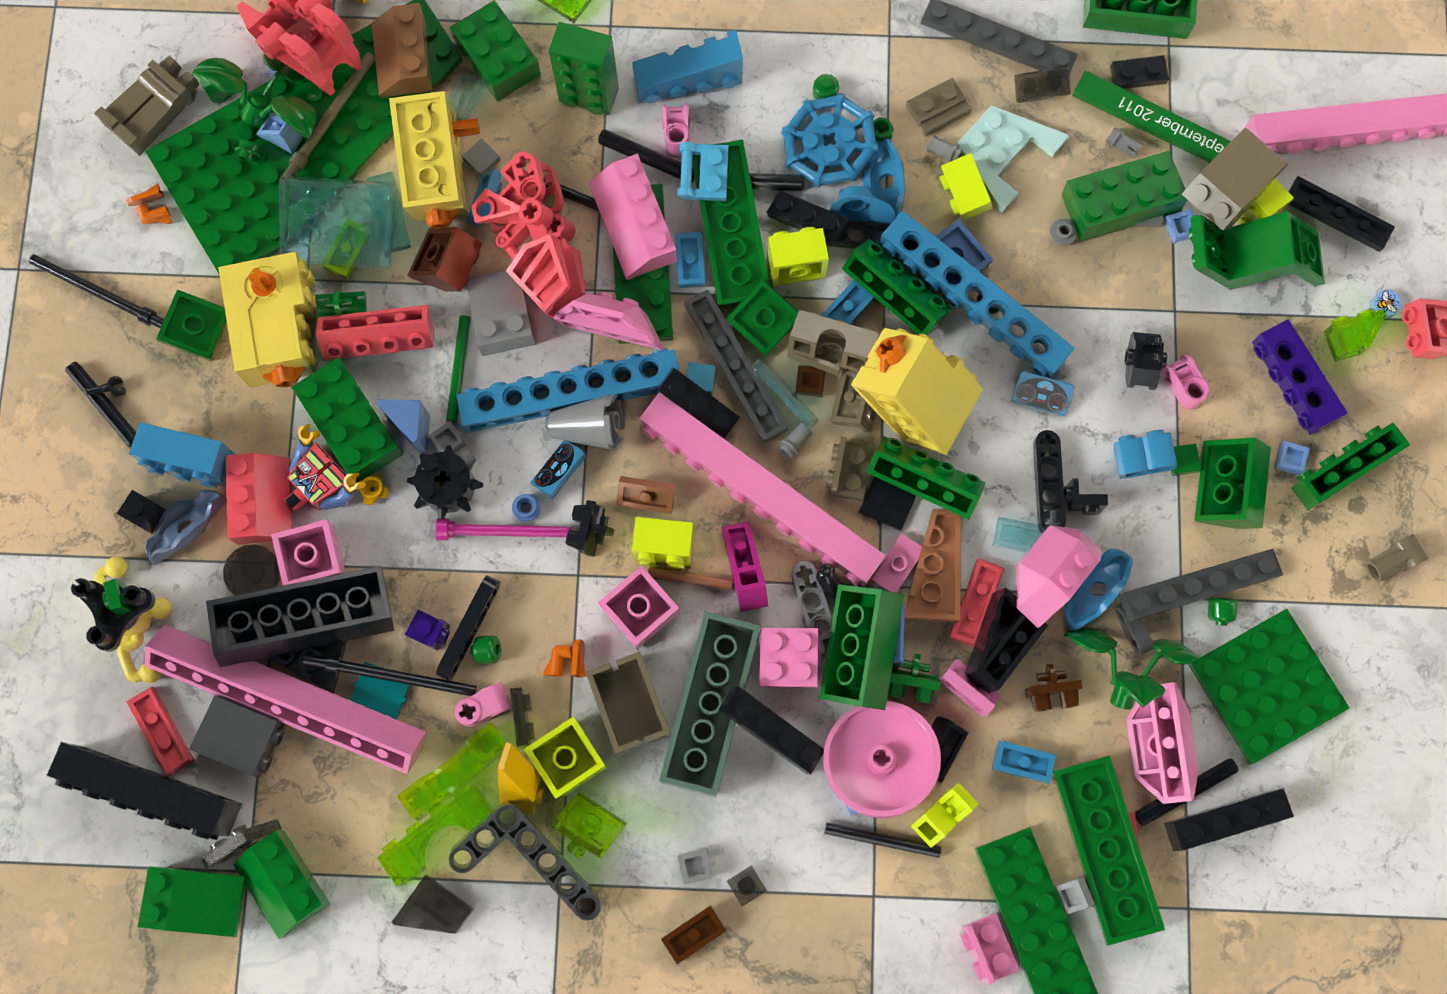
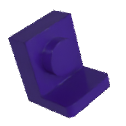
[404,609,450,651]

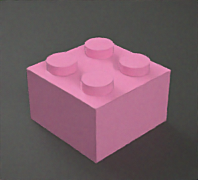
[271,519,346,586]
[598,565,680,650]
[760,628,822,688]

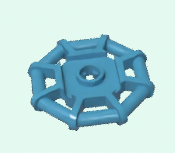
[781,93,879,188]

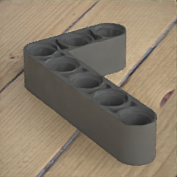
[449,801,601,921]

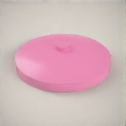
[823,701,941,818]

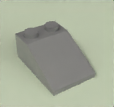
[467,270,536,356]

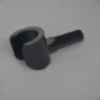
[84,376,126,397]

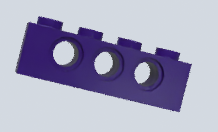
[1252,319,1348,435]

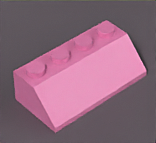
[589,154,677,280]

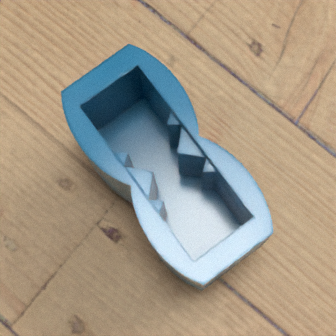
[1113,430,1177,479]

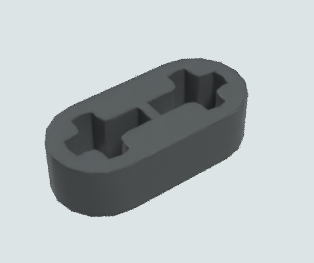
[1115,603,1154,655]

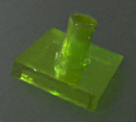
[552,792,627,859]

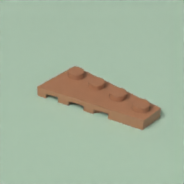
[905,509,961,623]

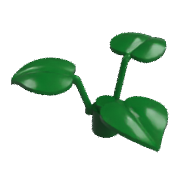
[192,53,317,139]
[1063,628,1201,710]

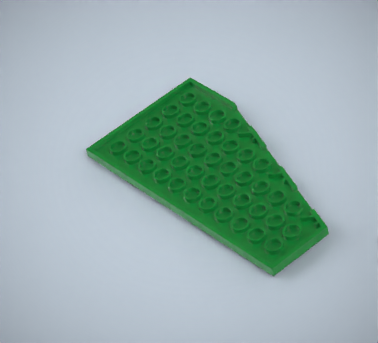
[145,0,463,274]

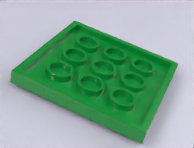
[1188,609,1350,765]

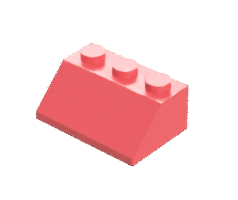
[225,453,293,545]

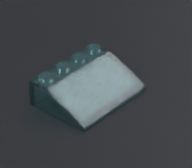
[279,176,396,268]

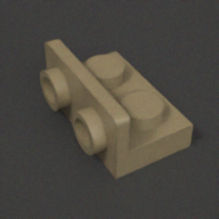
[830,369,877,433]
[826,436,873,502]

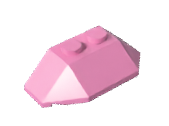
[553,292,663,350]
[1017,525,1101,628]
[1126,682,1198,804]

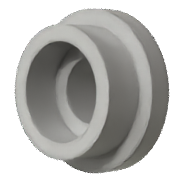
[1049,219,1077,246]

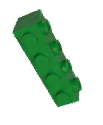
[842,239,952,336]
[1291,422,1410,511]
[866,436,986,520]

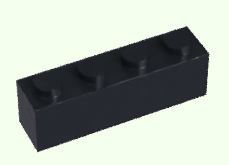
[1164,788,1294,851]

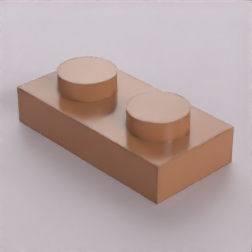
[616,476,676,514]

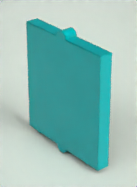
[350,662,410,720]

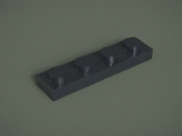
[1288,176,1395,252]
[718,685,824,775]

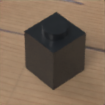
[116,490,166,534]

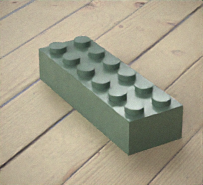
[659,611,761,798]

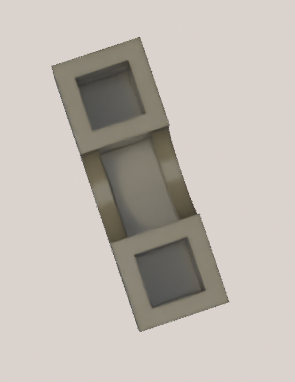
[788,309,879,372]

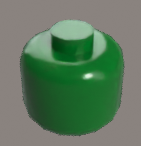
[812,74,839,99]
[1207,597,1238,626]
[470,635,502,664]

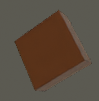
[795,365,825,397]

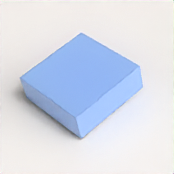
[1164,209,1194,244]
[1274,440,1310,475]

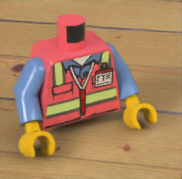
[284,424,366,511]

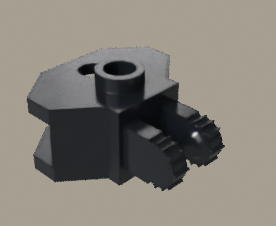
[1124,332,1167,390]

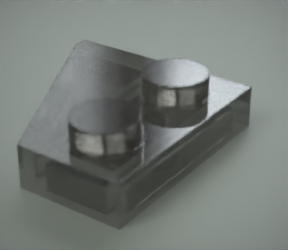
[201,819,282,868]
[391,874,474,934]

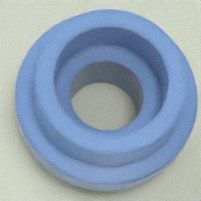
[512,494,540,522]

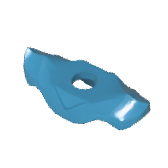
[863,139,906,224]
[1064,549,1133,631]

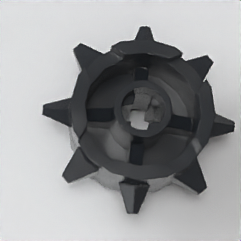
[407,445,484,519]

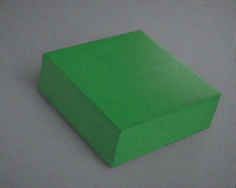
[1171,444,1202,476]

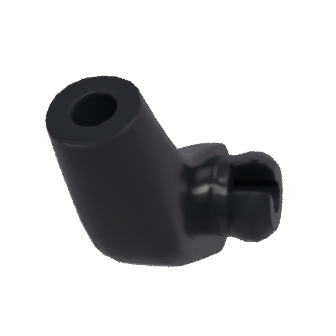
[816,563,849,600]

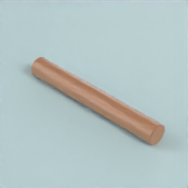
[648,567,733,591]

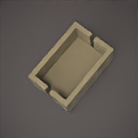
[585,651,671,757]

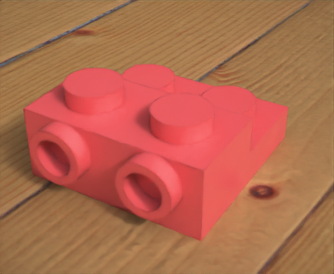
[1402,298,1447,359]

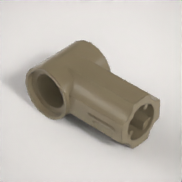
[1365,534,1428,583]

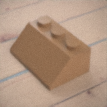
[372,3,433,98]

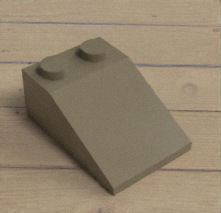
[1182,128,1288,231]

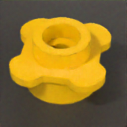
[358,473,389,506]

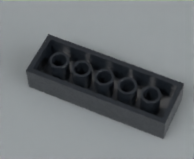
[206,566,395,667]
[46,742,242,840]

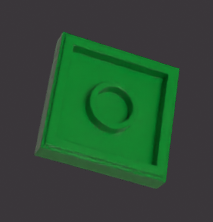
[725,279,798,357]
[156,289,227,361]

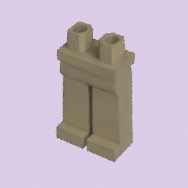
[94,55,199,156]

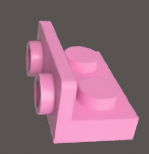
[939,659,1000,718]
[961,913,1019,985]

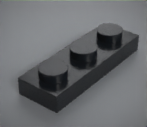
[766,190,851,246]
[657,367,740,439]

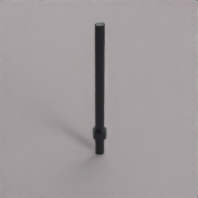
[29,254,164,329]
[303,653,477,696]

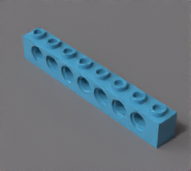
[880,210,1075,378]
[456,348,679,433]

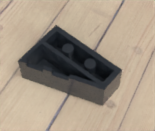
[965,587,1048,693]

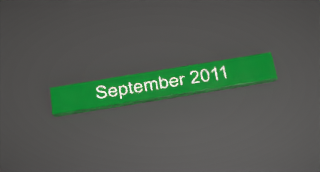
[1072,70,1231,163]

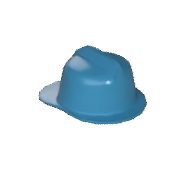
[830,185,895,224]

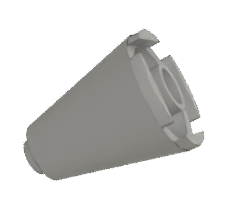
[545,394,625,450]

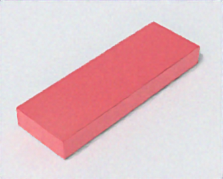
[949,558,1005,647]
[126,686,195,776]

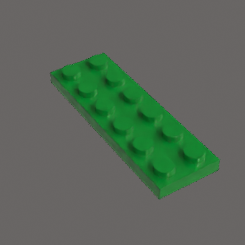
[692,139,770,308]
[613,184,673,344]
[1053,755,1165,946]
[974,827,1098,994]

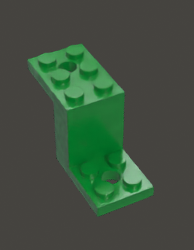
[1189,211,1325,290]

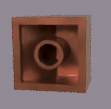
[407,227,482,292]

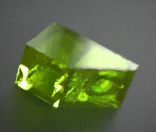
[1323,308,1387,362]

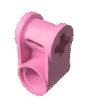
[662,103,690,157]
[1161,353,1209,410]
[454,682,513,728]

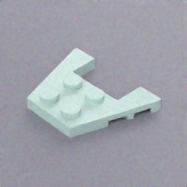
[957,105,1069,213]

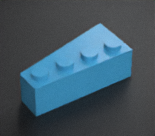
[632,30,743,103]

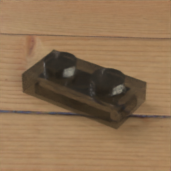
[1014,66,1071,103]
[510,687,535,749]

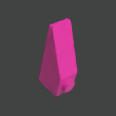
[721,521,768,612]

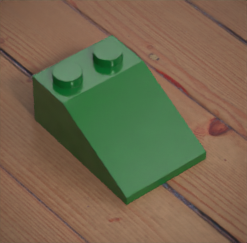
[137,866,247,937]

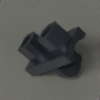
[565,500,614,557]

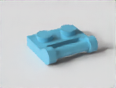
[677,142,728,201]

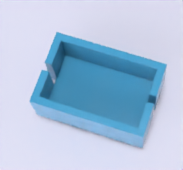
[129,422,236,489]

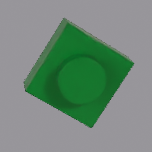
[102,579,132,615]

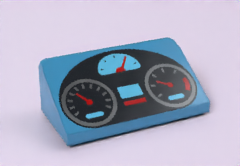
[1011,370,1075,416]
[530,441,586,500]

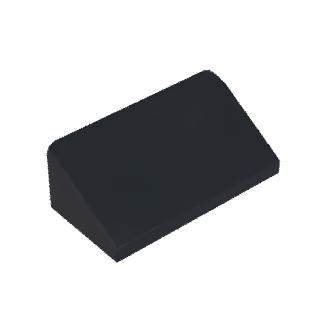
[931,716,968,783]

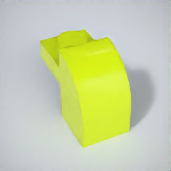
[911,782,979,848]

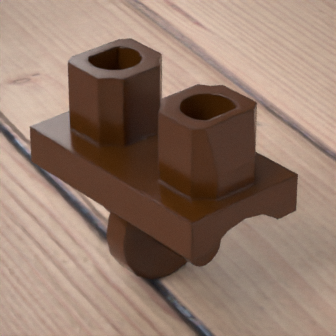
[1025,663,1083,712]

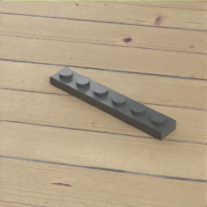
[921,0,1078,81]
[684,289,788,443]
[1119,549,1283,622]

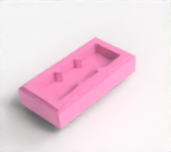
[871,533,922,593]

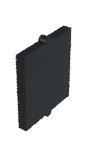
[859,477,916,531]

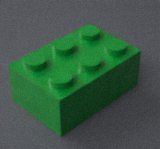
[450,0,541,102]

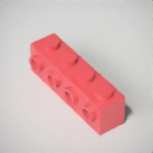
[316,305,434,360]

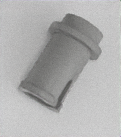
[1106,128,1142,159]
[927,135,963,163]
[779,422,813,459]

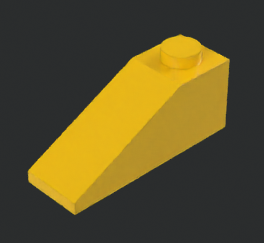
[497,743,546,814]

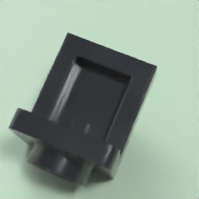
[1064,478,1108,515]

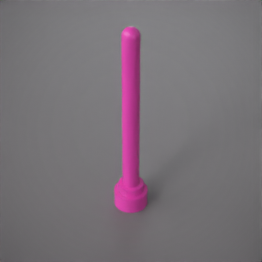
[436,518,572,541]

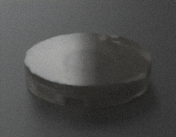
[223,544,281,595]

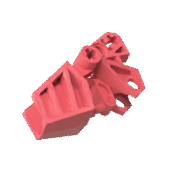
[237,0,362,96]
[471,151,586,318]

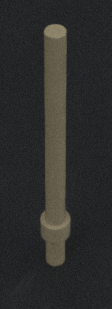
[279,52,375,186]

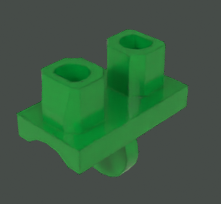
[315,291,367,321]
[889,653,940,703]

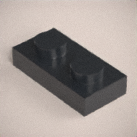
[1110,55,1169,89]

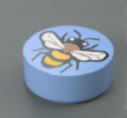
[1371,290,1402,318]

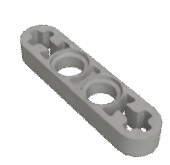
[792,561,832,667]

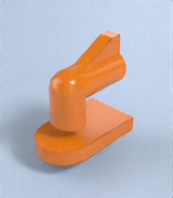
[126,183,173,224]
[543,639,587,678]

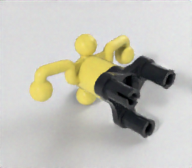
[71,556,172,683]

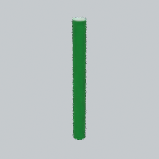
[446,315,470,423]

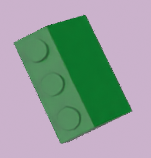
[1195,437,1271,529]
[233,830,330,939]

